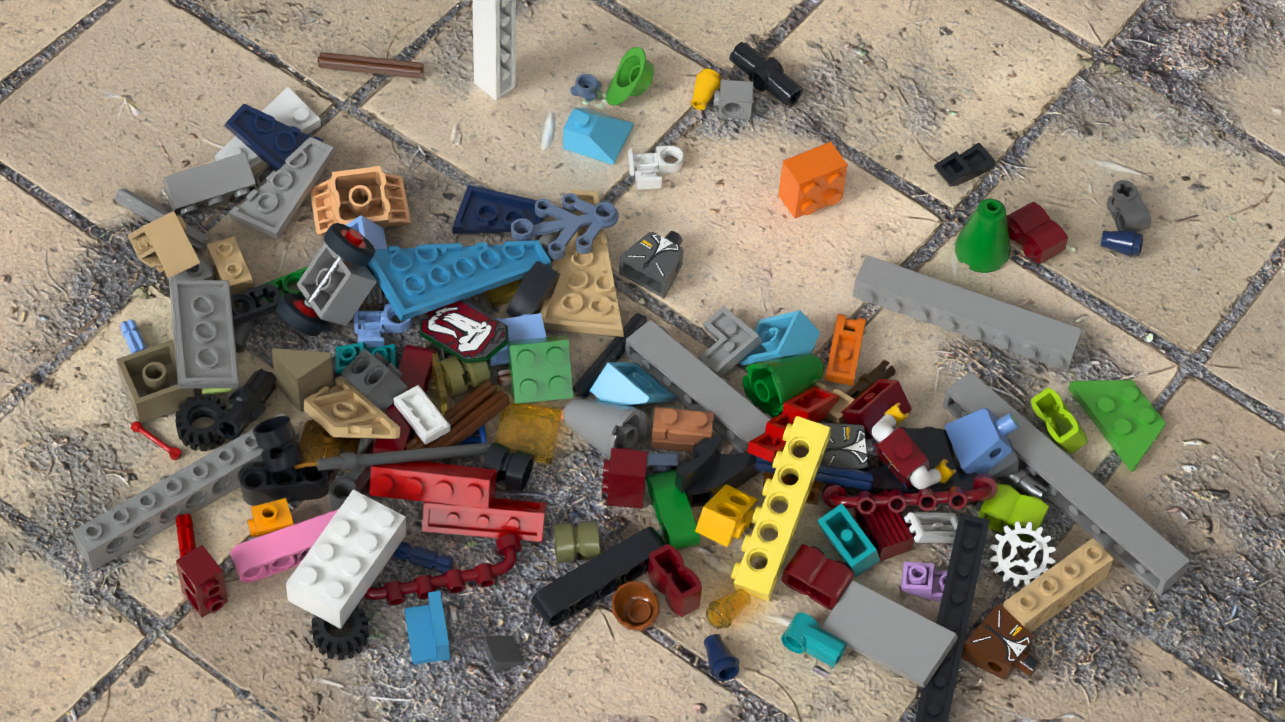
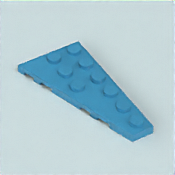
[367,240,552,321]

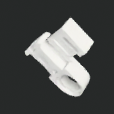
[628,146,684,190]

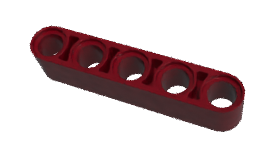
[373,344,436,453]

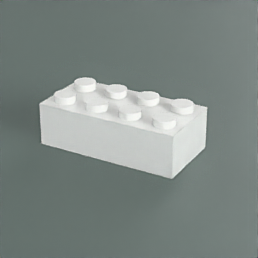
[286,490,406,629]

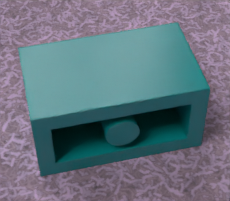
[817,503,880,578]

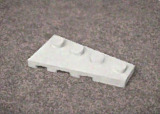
[215,87,321,168]

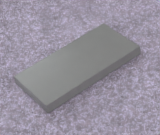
[169,280,239,388]
[820,581,958,688]

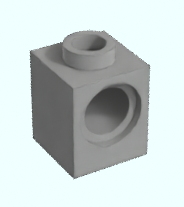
[714,80,753,120]

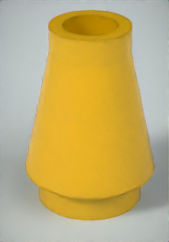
[691,69,721,110]

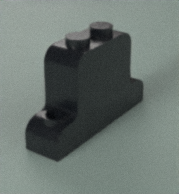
[857,427,978,505]

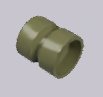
[438,356,490,397]
[553,520,600,563]

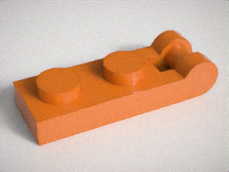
[825,314,866,386]

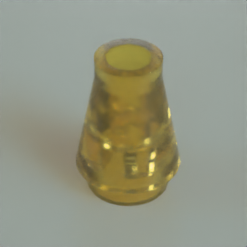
[706,589,751,629]

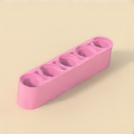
[230,509,339,583]

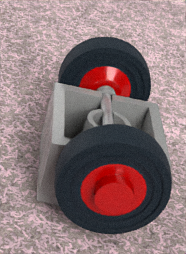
[276,223,377,336]

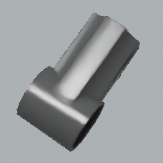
[329,466,371,511]

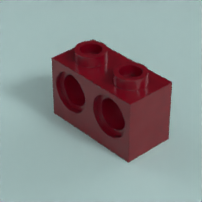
[176,545,228,617]

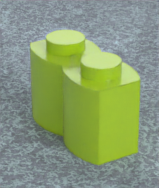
[1031,387,1088,455]
[978,483,1049,543]

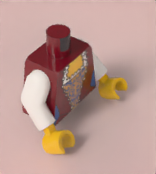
[871,403,956,490]

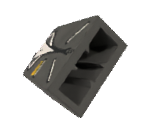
[619,231,684,299]
[819,422,878,483]

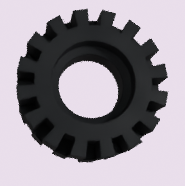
[175,394,228,451]
[312,605,369,660]

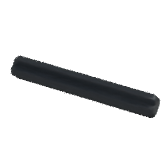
[573,313,648,399]

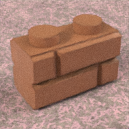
[651,407,714,452]

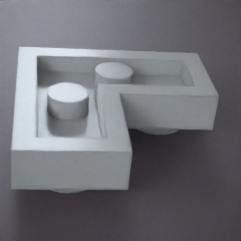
[699,306,762,378]

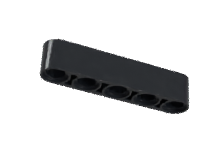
[531,527,666,627]

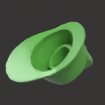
[606,47,654,106]

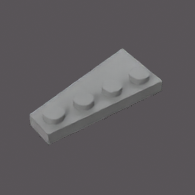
[229,137,336,239]

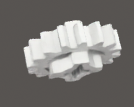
[989,521,1056,587]

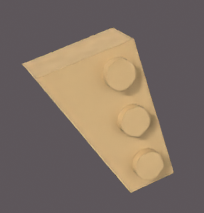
[127,211,200,278]

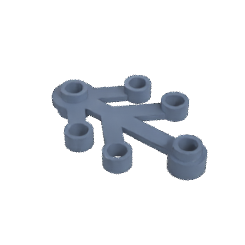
[511,193,619,260]

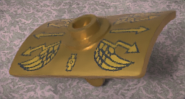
[294,419,361,473]

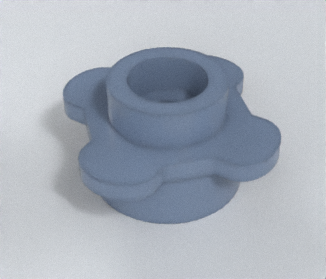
[570,74,602,101]

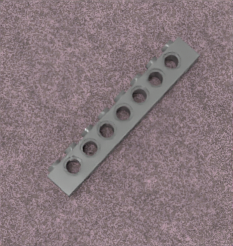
[73,413,299,571]

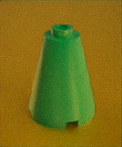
[955,199,1011,273]
[743,353,824,418]

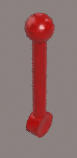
[131,421,181,460]

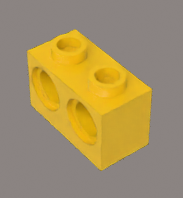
[695,484,758,547]

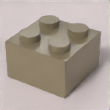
[116,340,195,423]

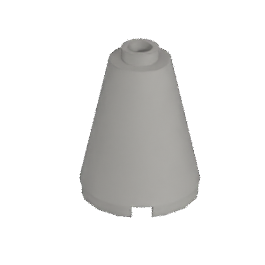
[563,398,647,460]

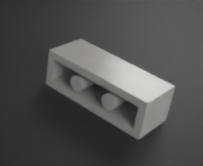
[162,152,256,215]

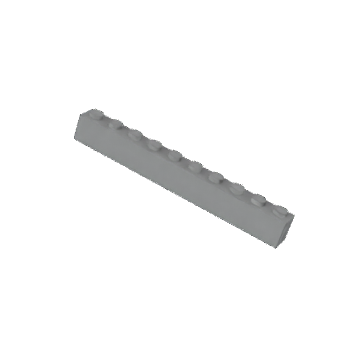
[943,371,1190,596]

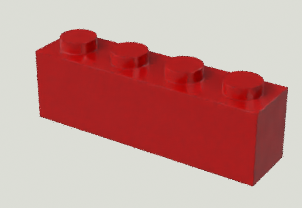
[370,461,497,509]

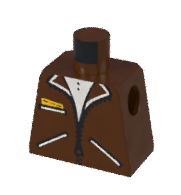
[961,603,1040,679]

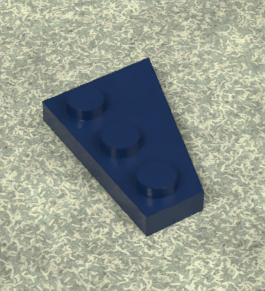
[224,104,324,172]
[452,185,546,234]

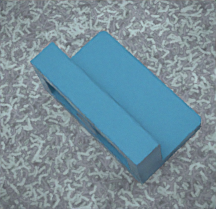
[404,591,450,665]

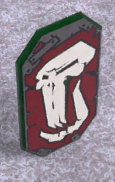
[419,300,509,363]

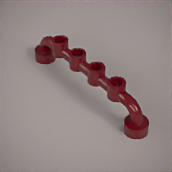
[822,473,997,514]
[363,534,522,606]

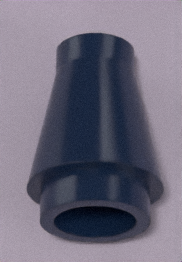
[1101,230,1143,258]
[704,634,740,681]

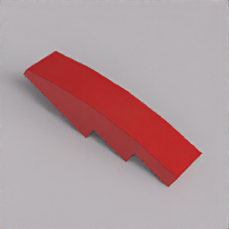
[747,386,839,463]

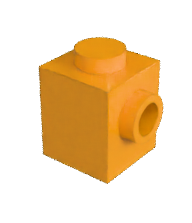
[247,498,294,538]

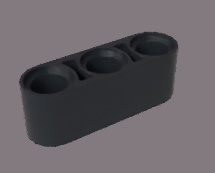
[240,466,329,506]

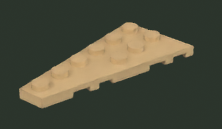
[541,189,624,337]

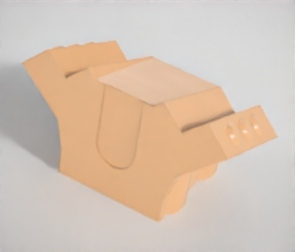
[310,166,411,236]

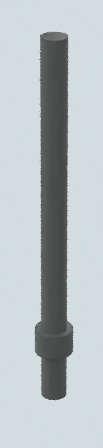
[317,442,491,471]

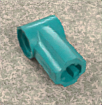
[780,612,847,668]

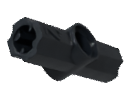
[729,42,803,107]
[216,368,277,440]

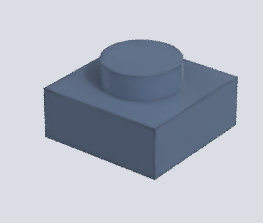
[647,453,678,472]

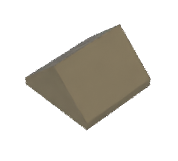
[272,348,335,412]

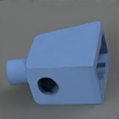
[944,408,1020,475]

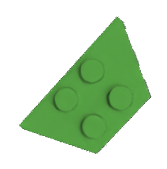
[1068,380,1166,472]

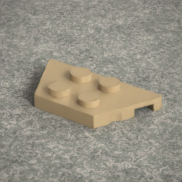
[304,376,400,439]

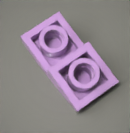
[901,562,947,602]

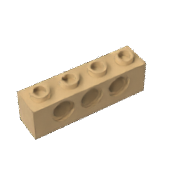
[1003,538,1114,633]

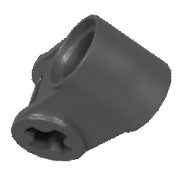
[1107,180,1151,231]

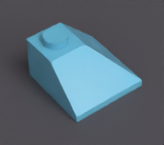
[563,107,634,165]
[738,310,820,366]
[590,362,677,407]

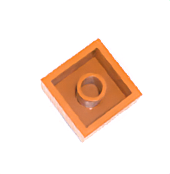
[778,142,848,219]

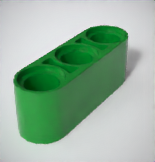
[646,469,700,550]

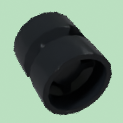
[253,416,304,472]
[482,442,534,492]

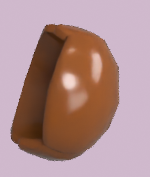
[612,581,660,632]

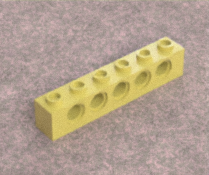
[731,416,831,601]

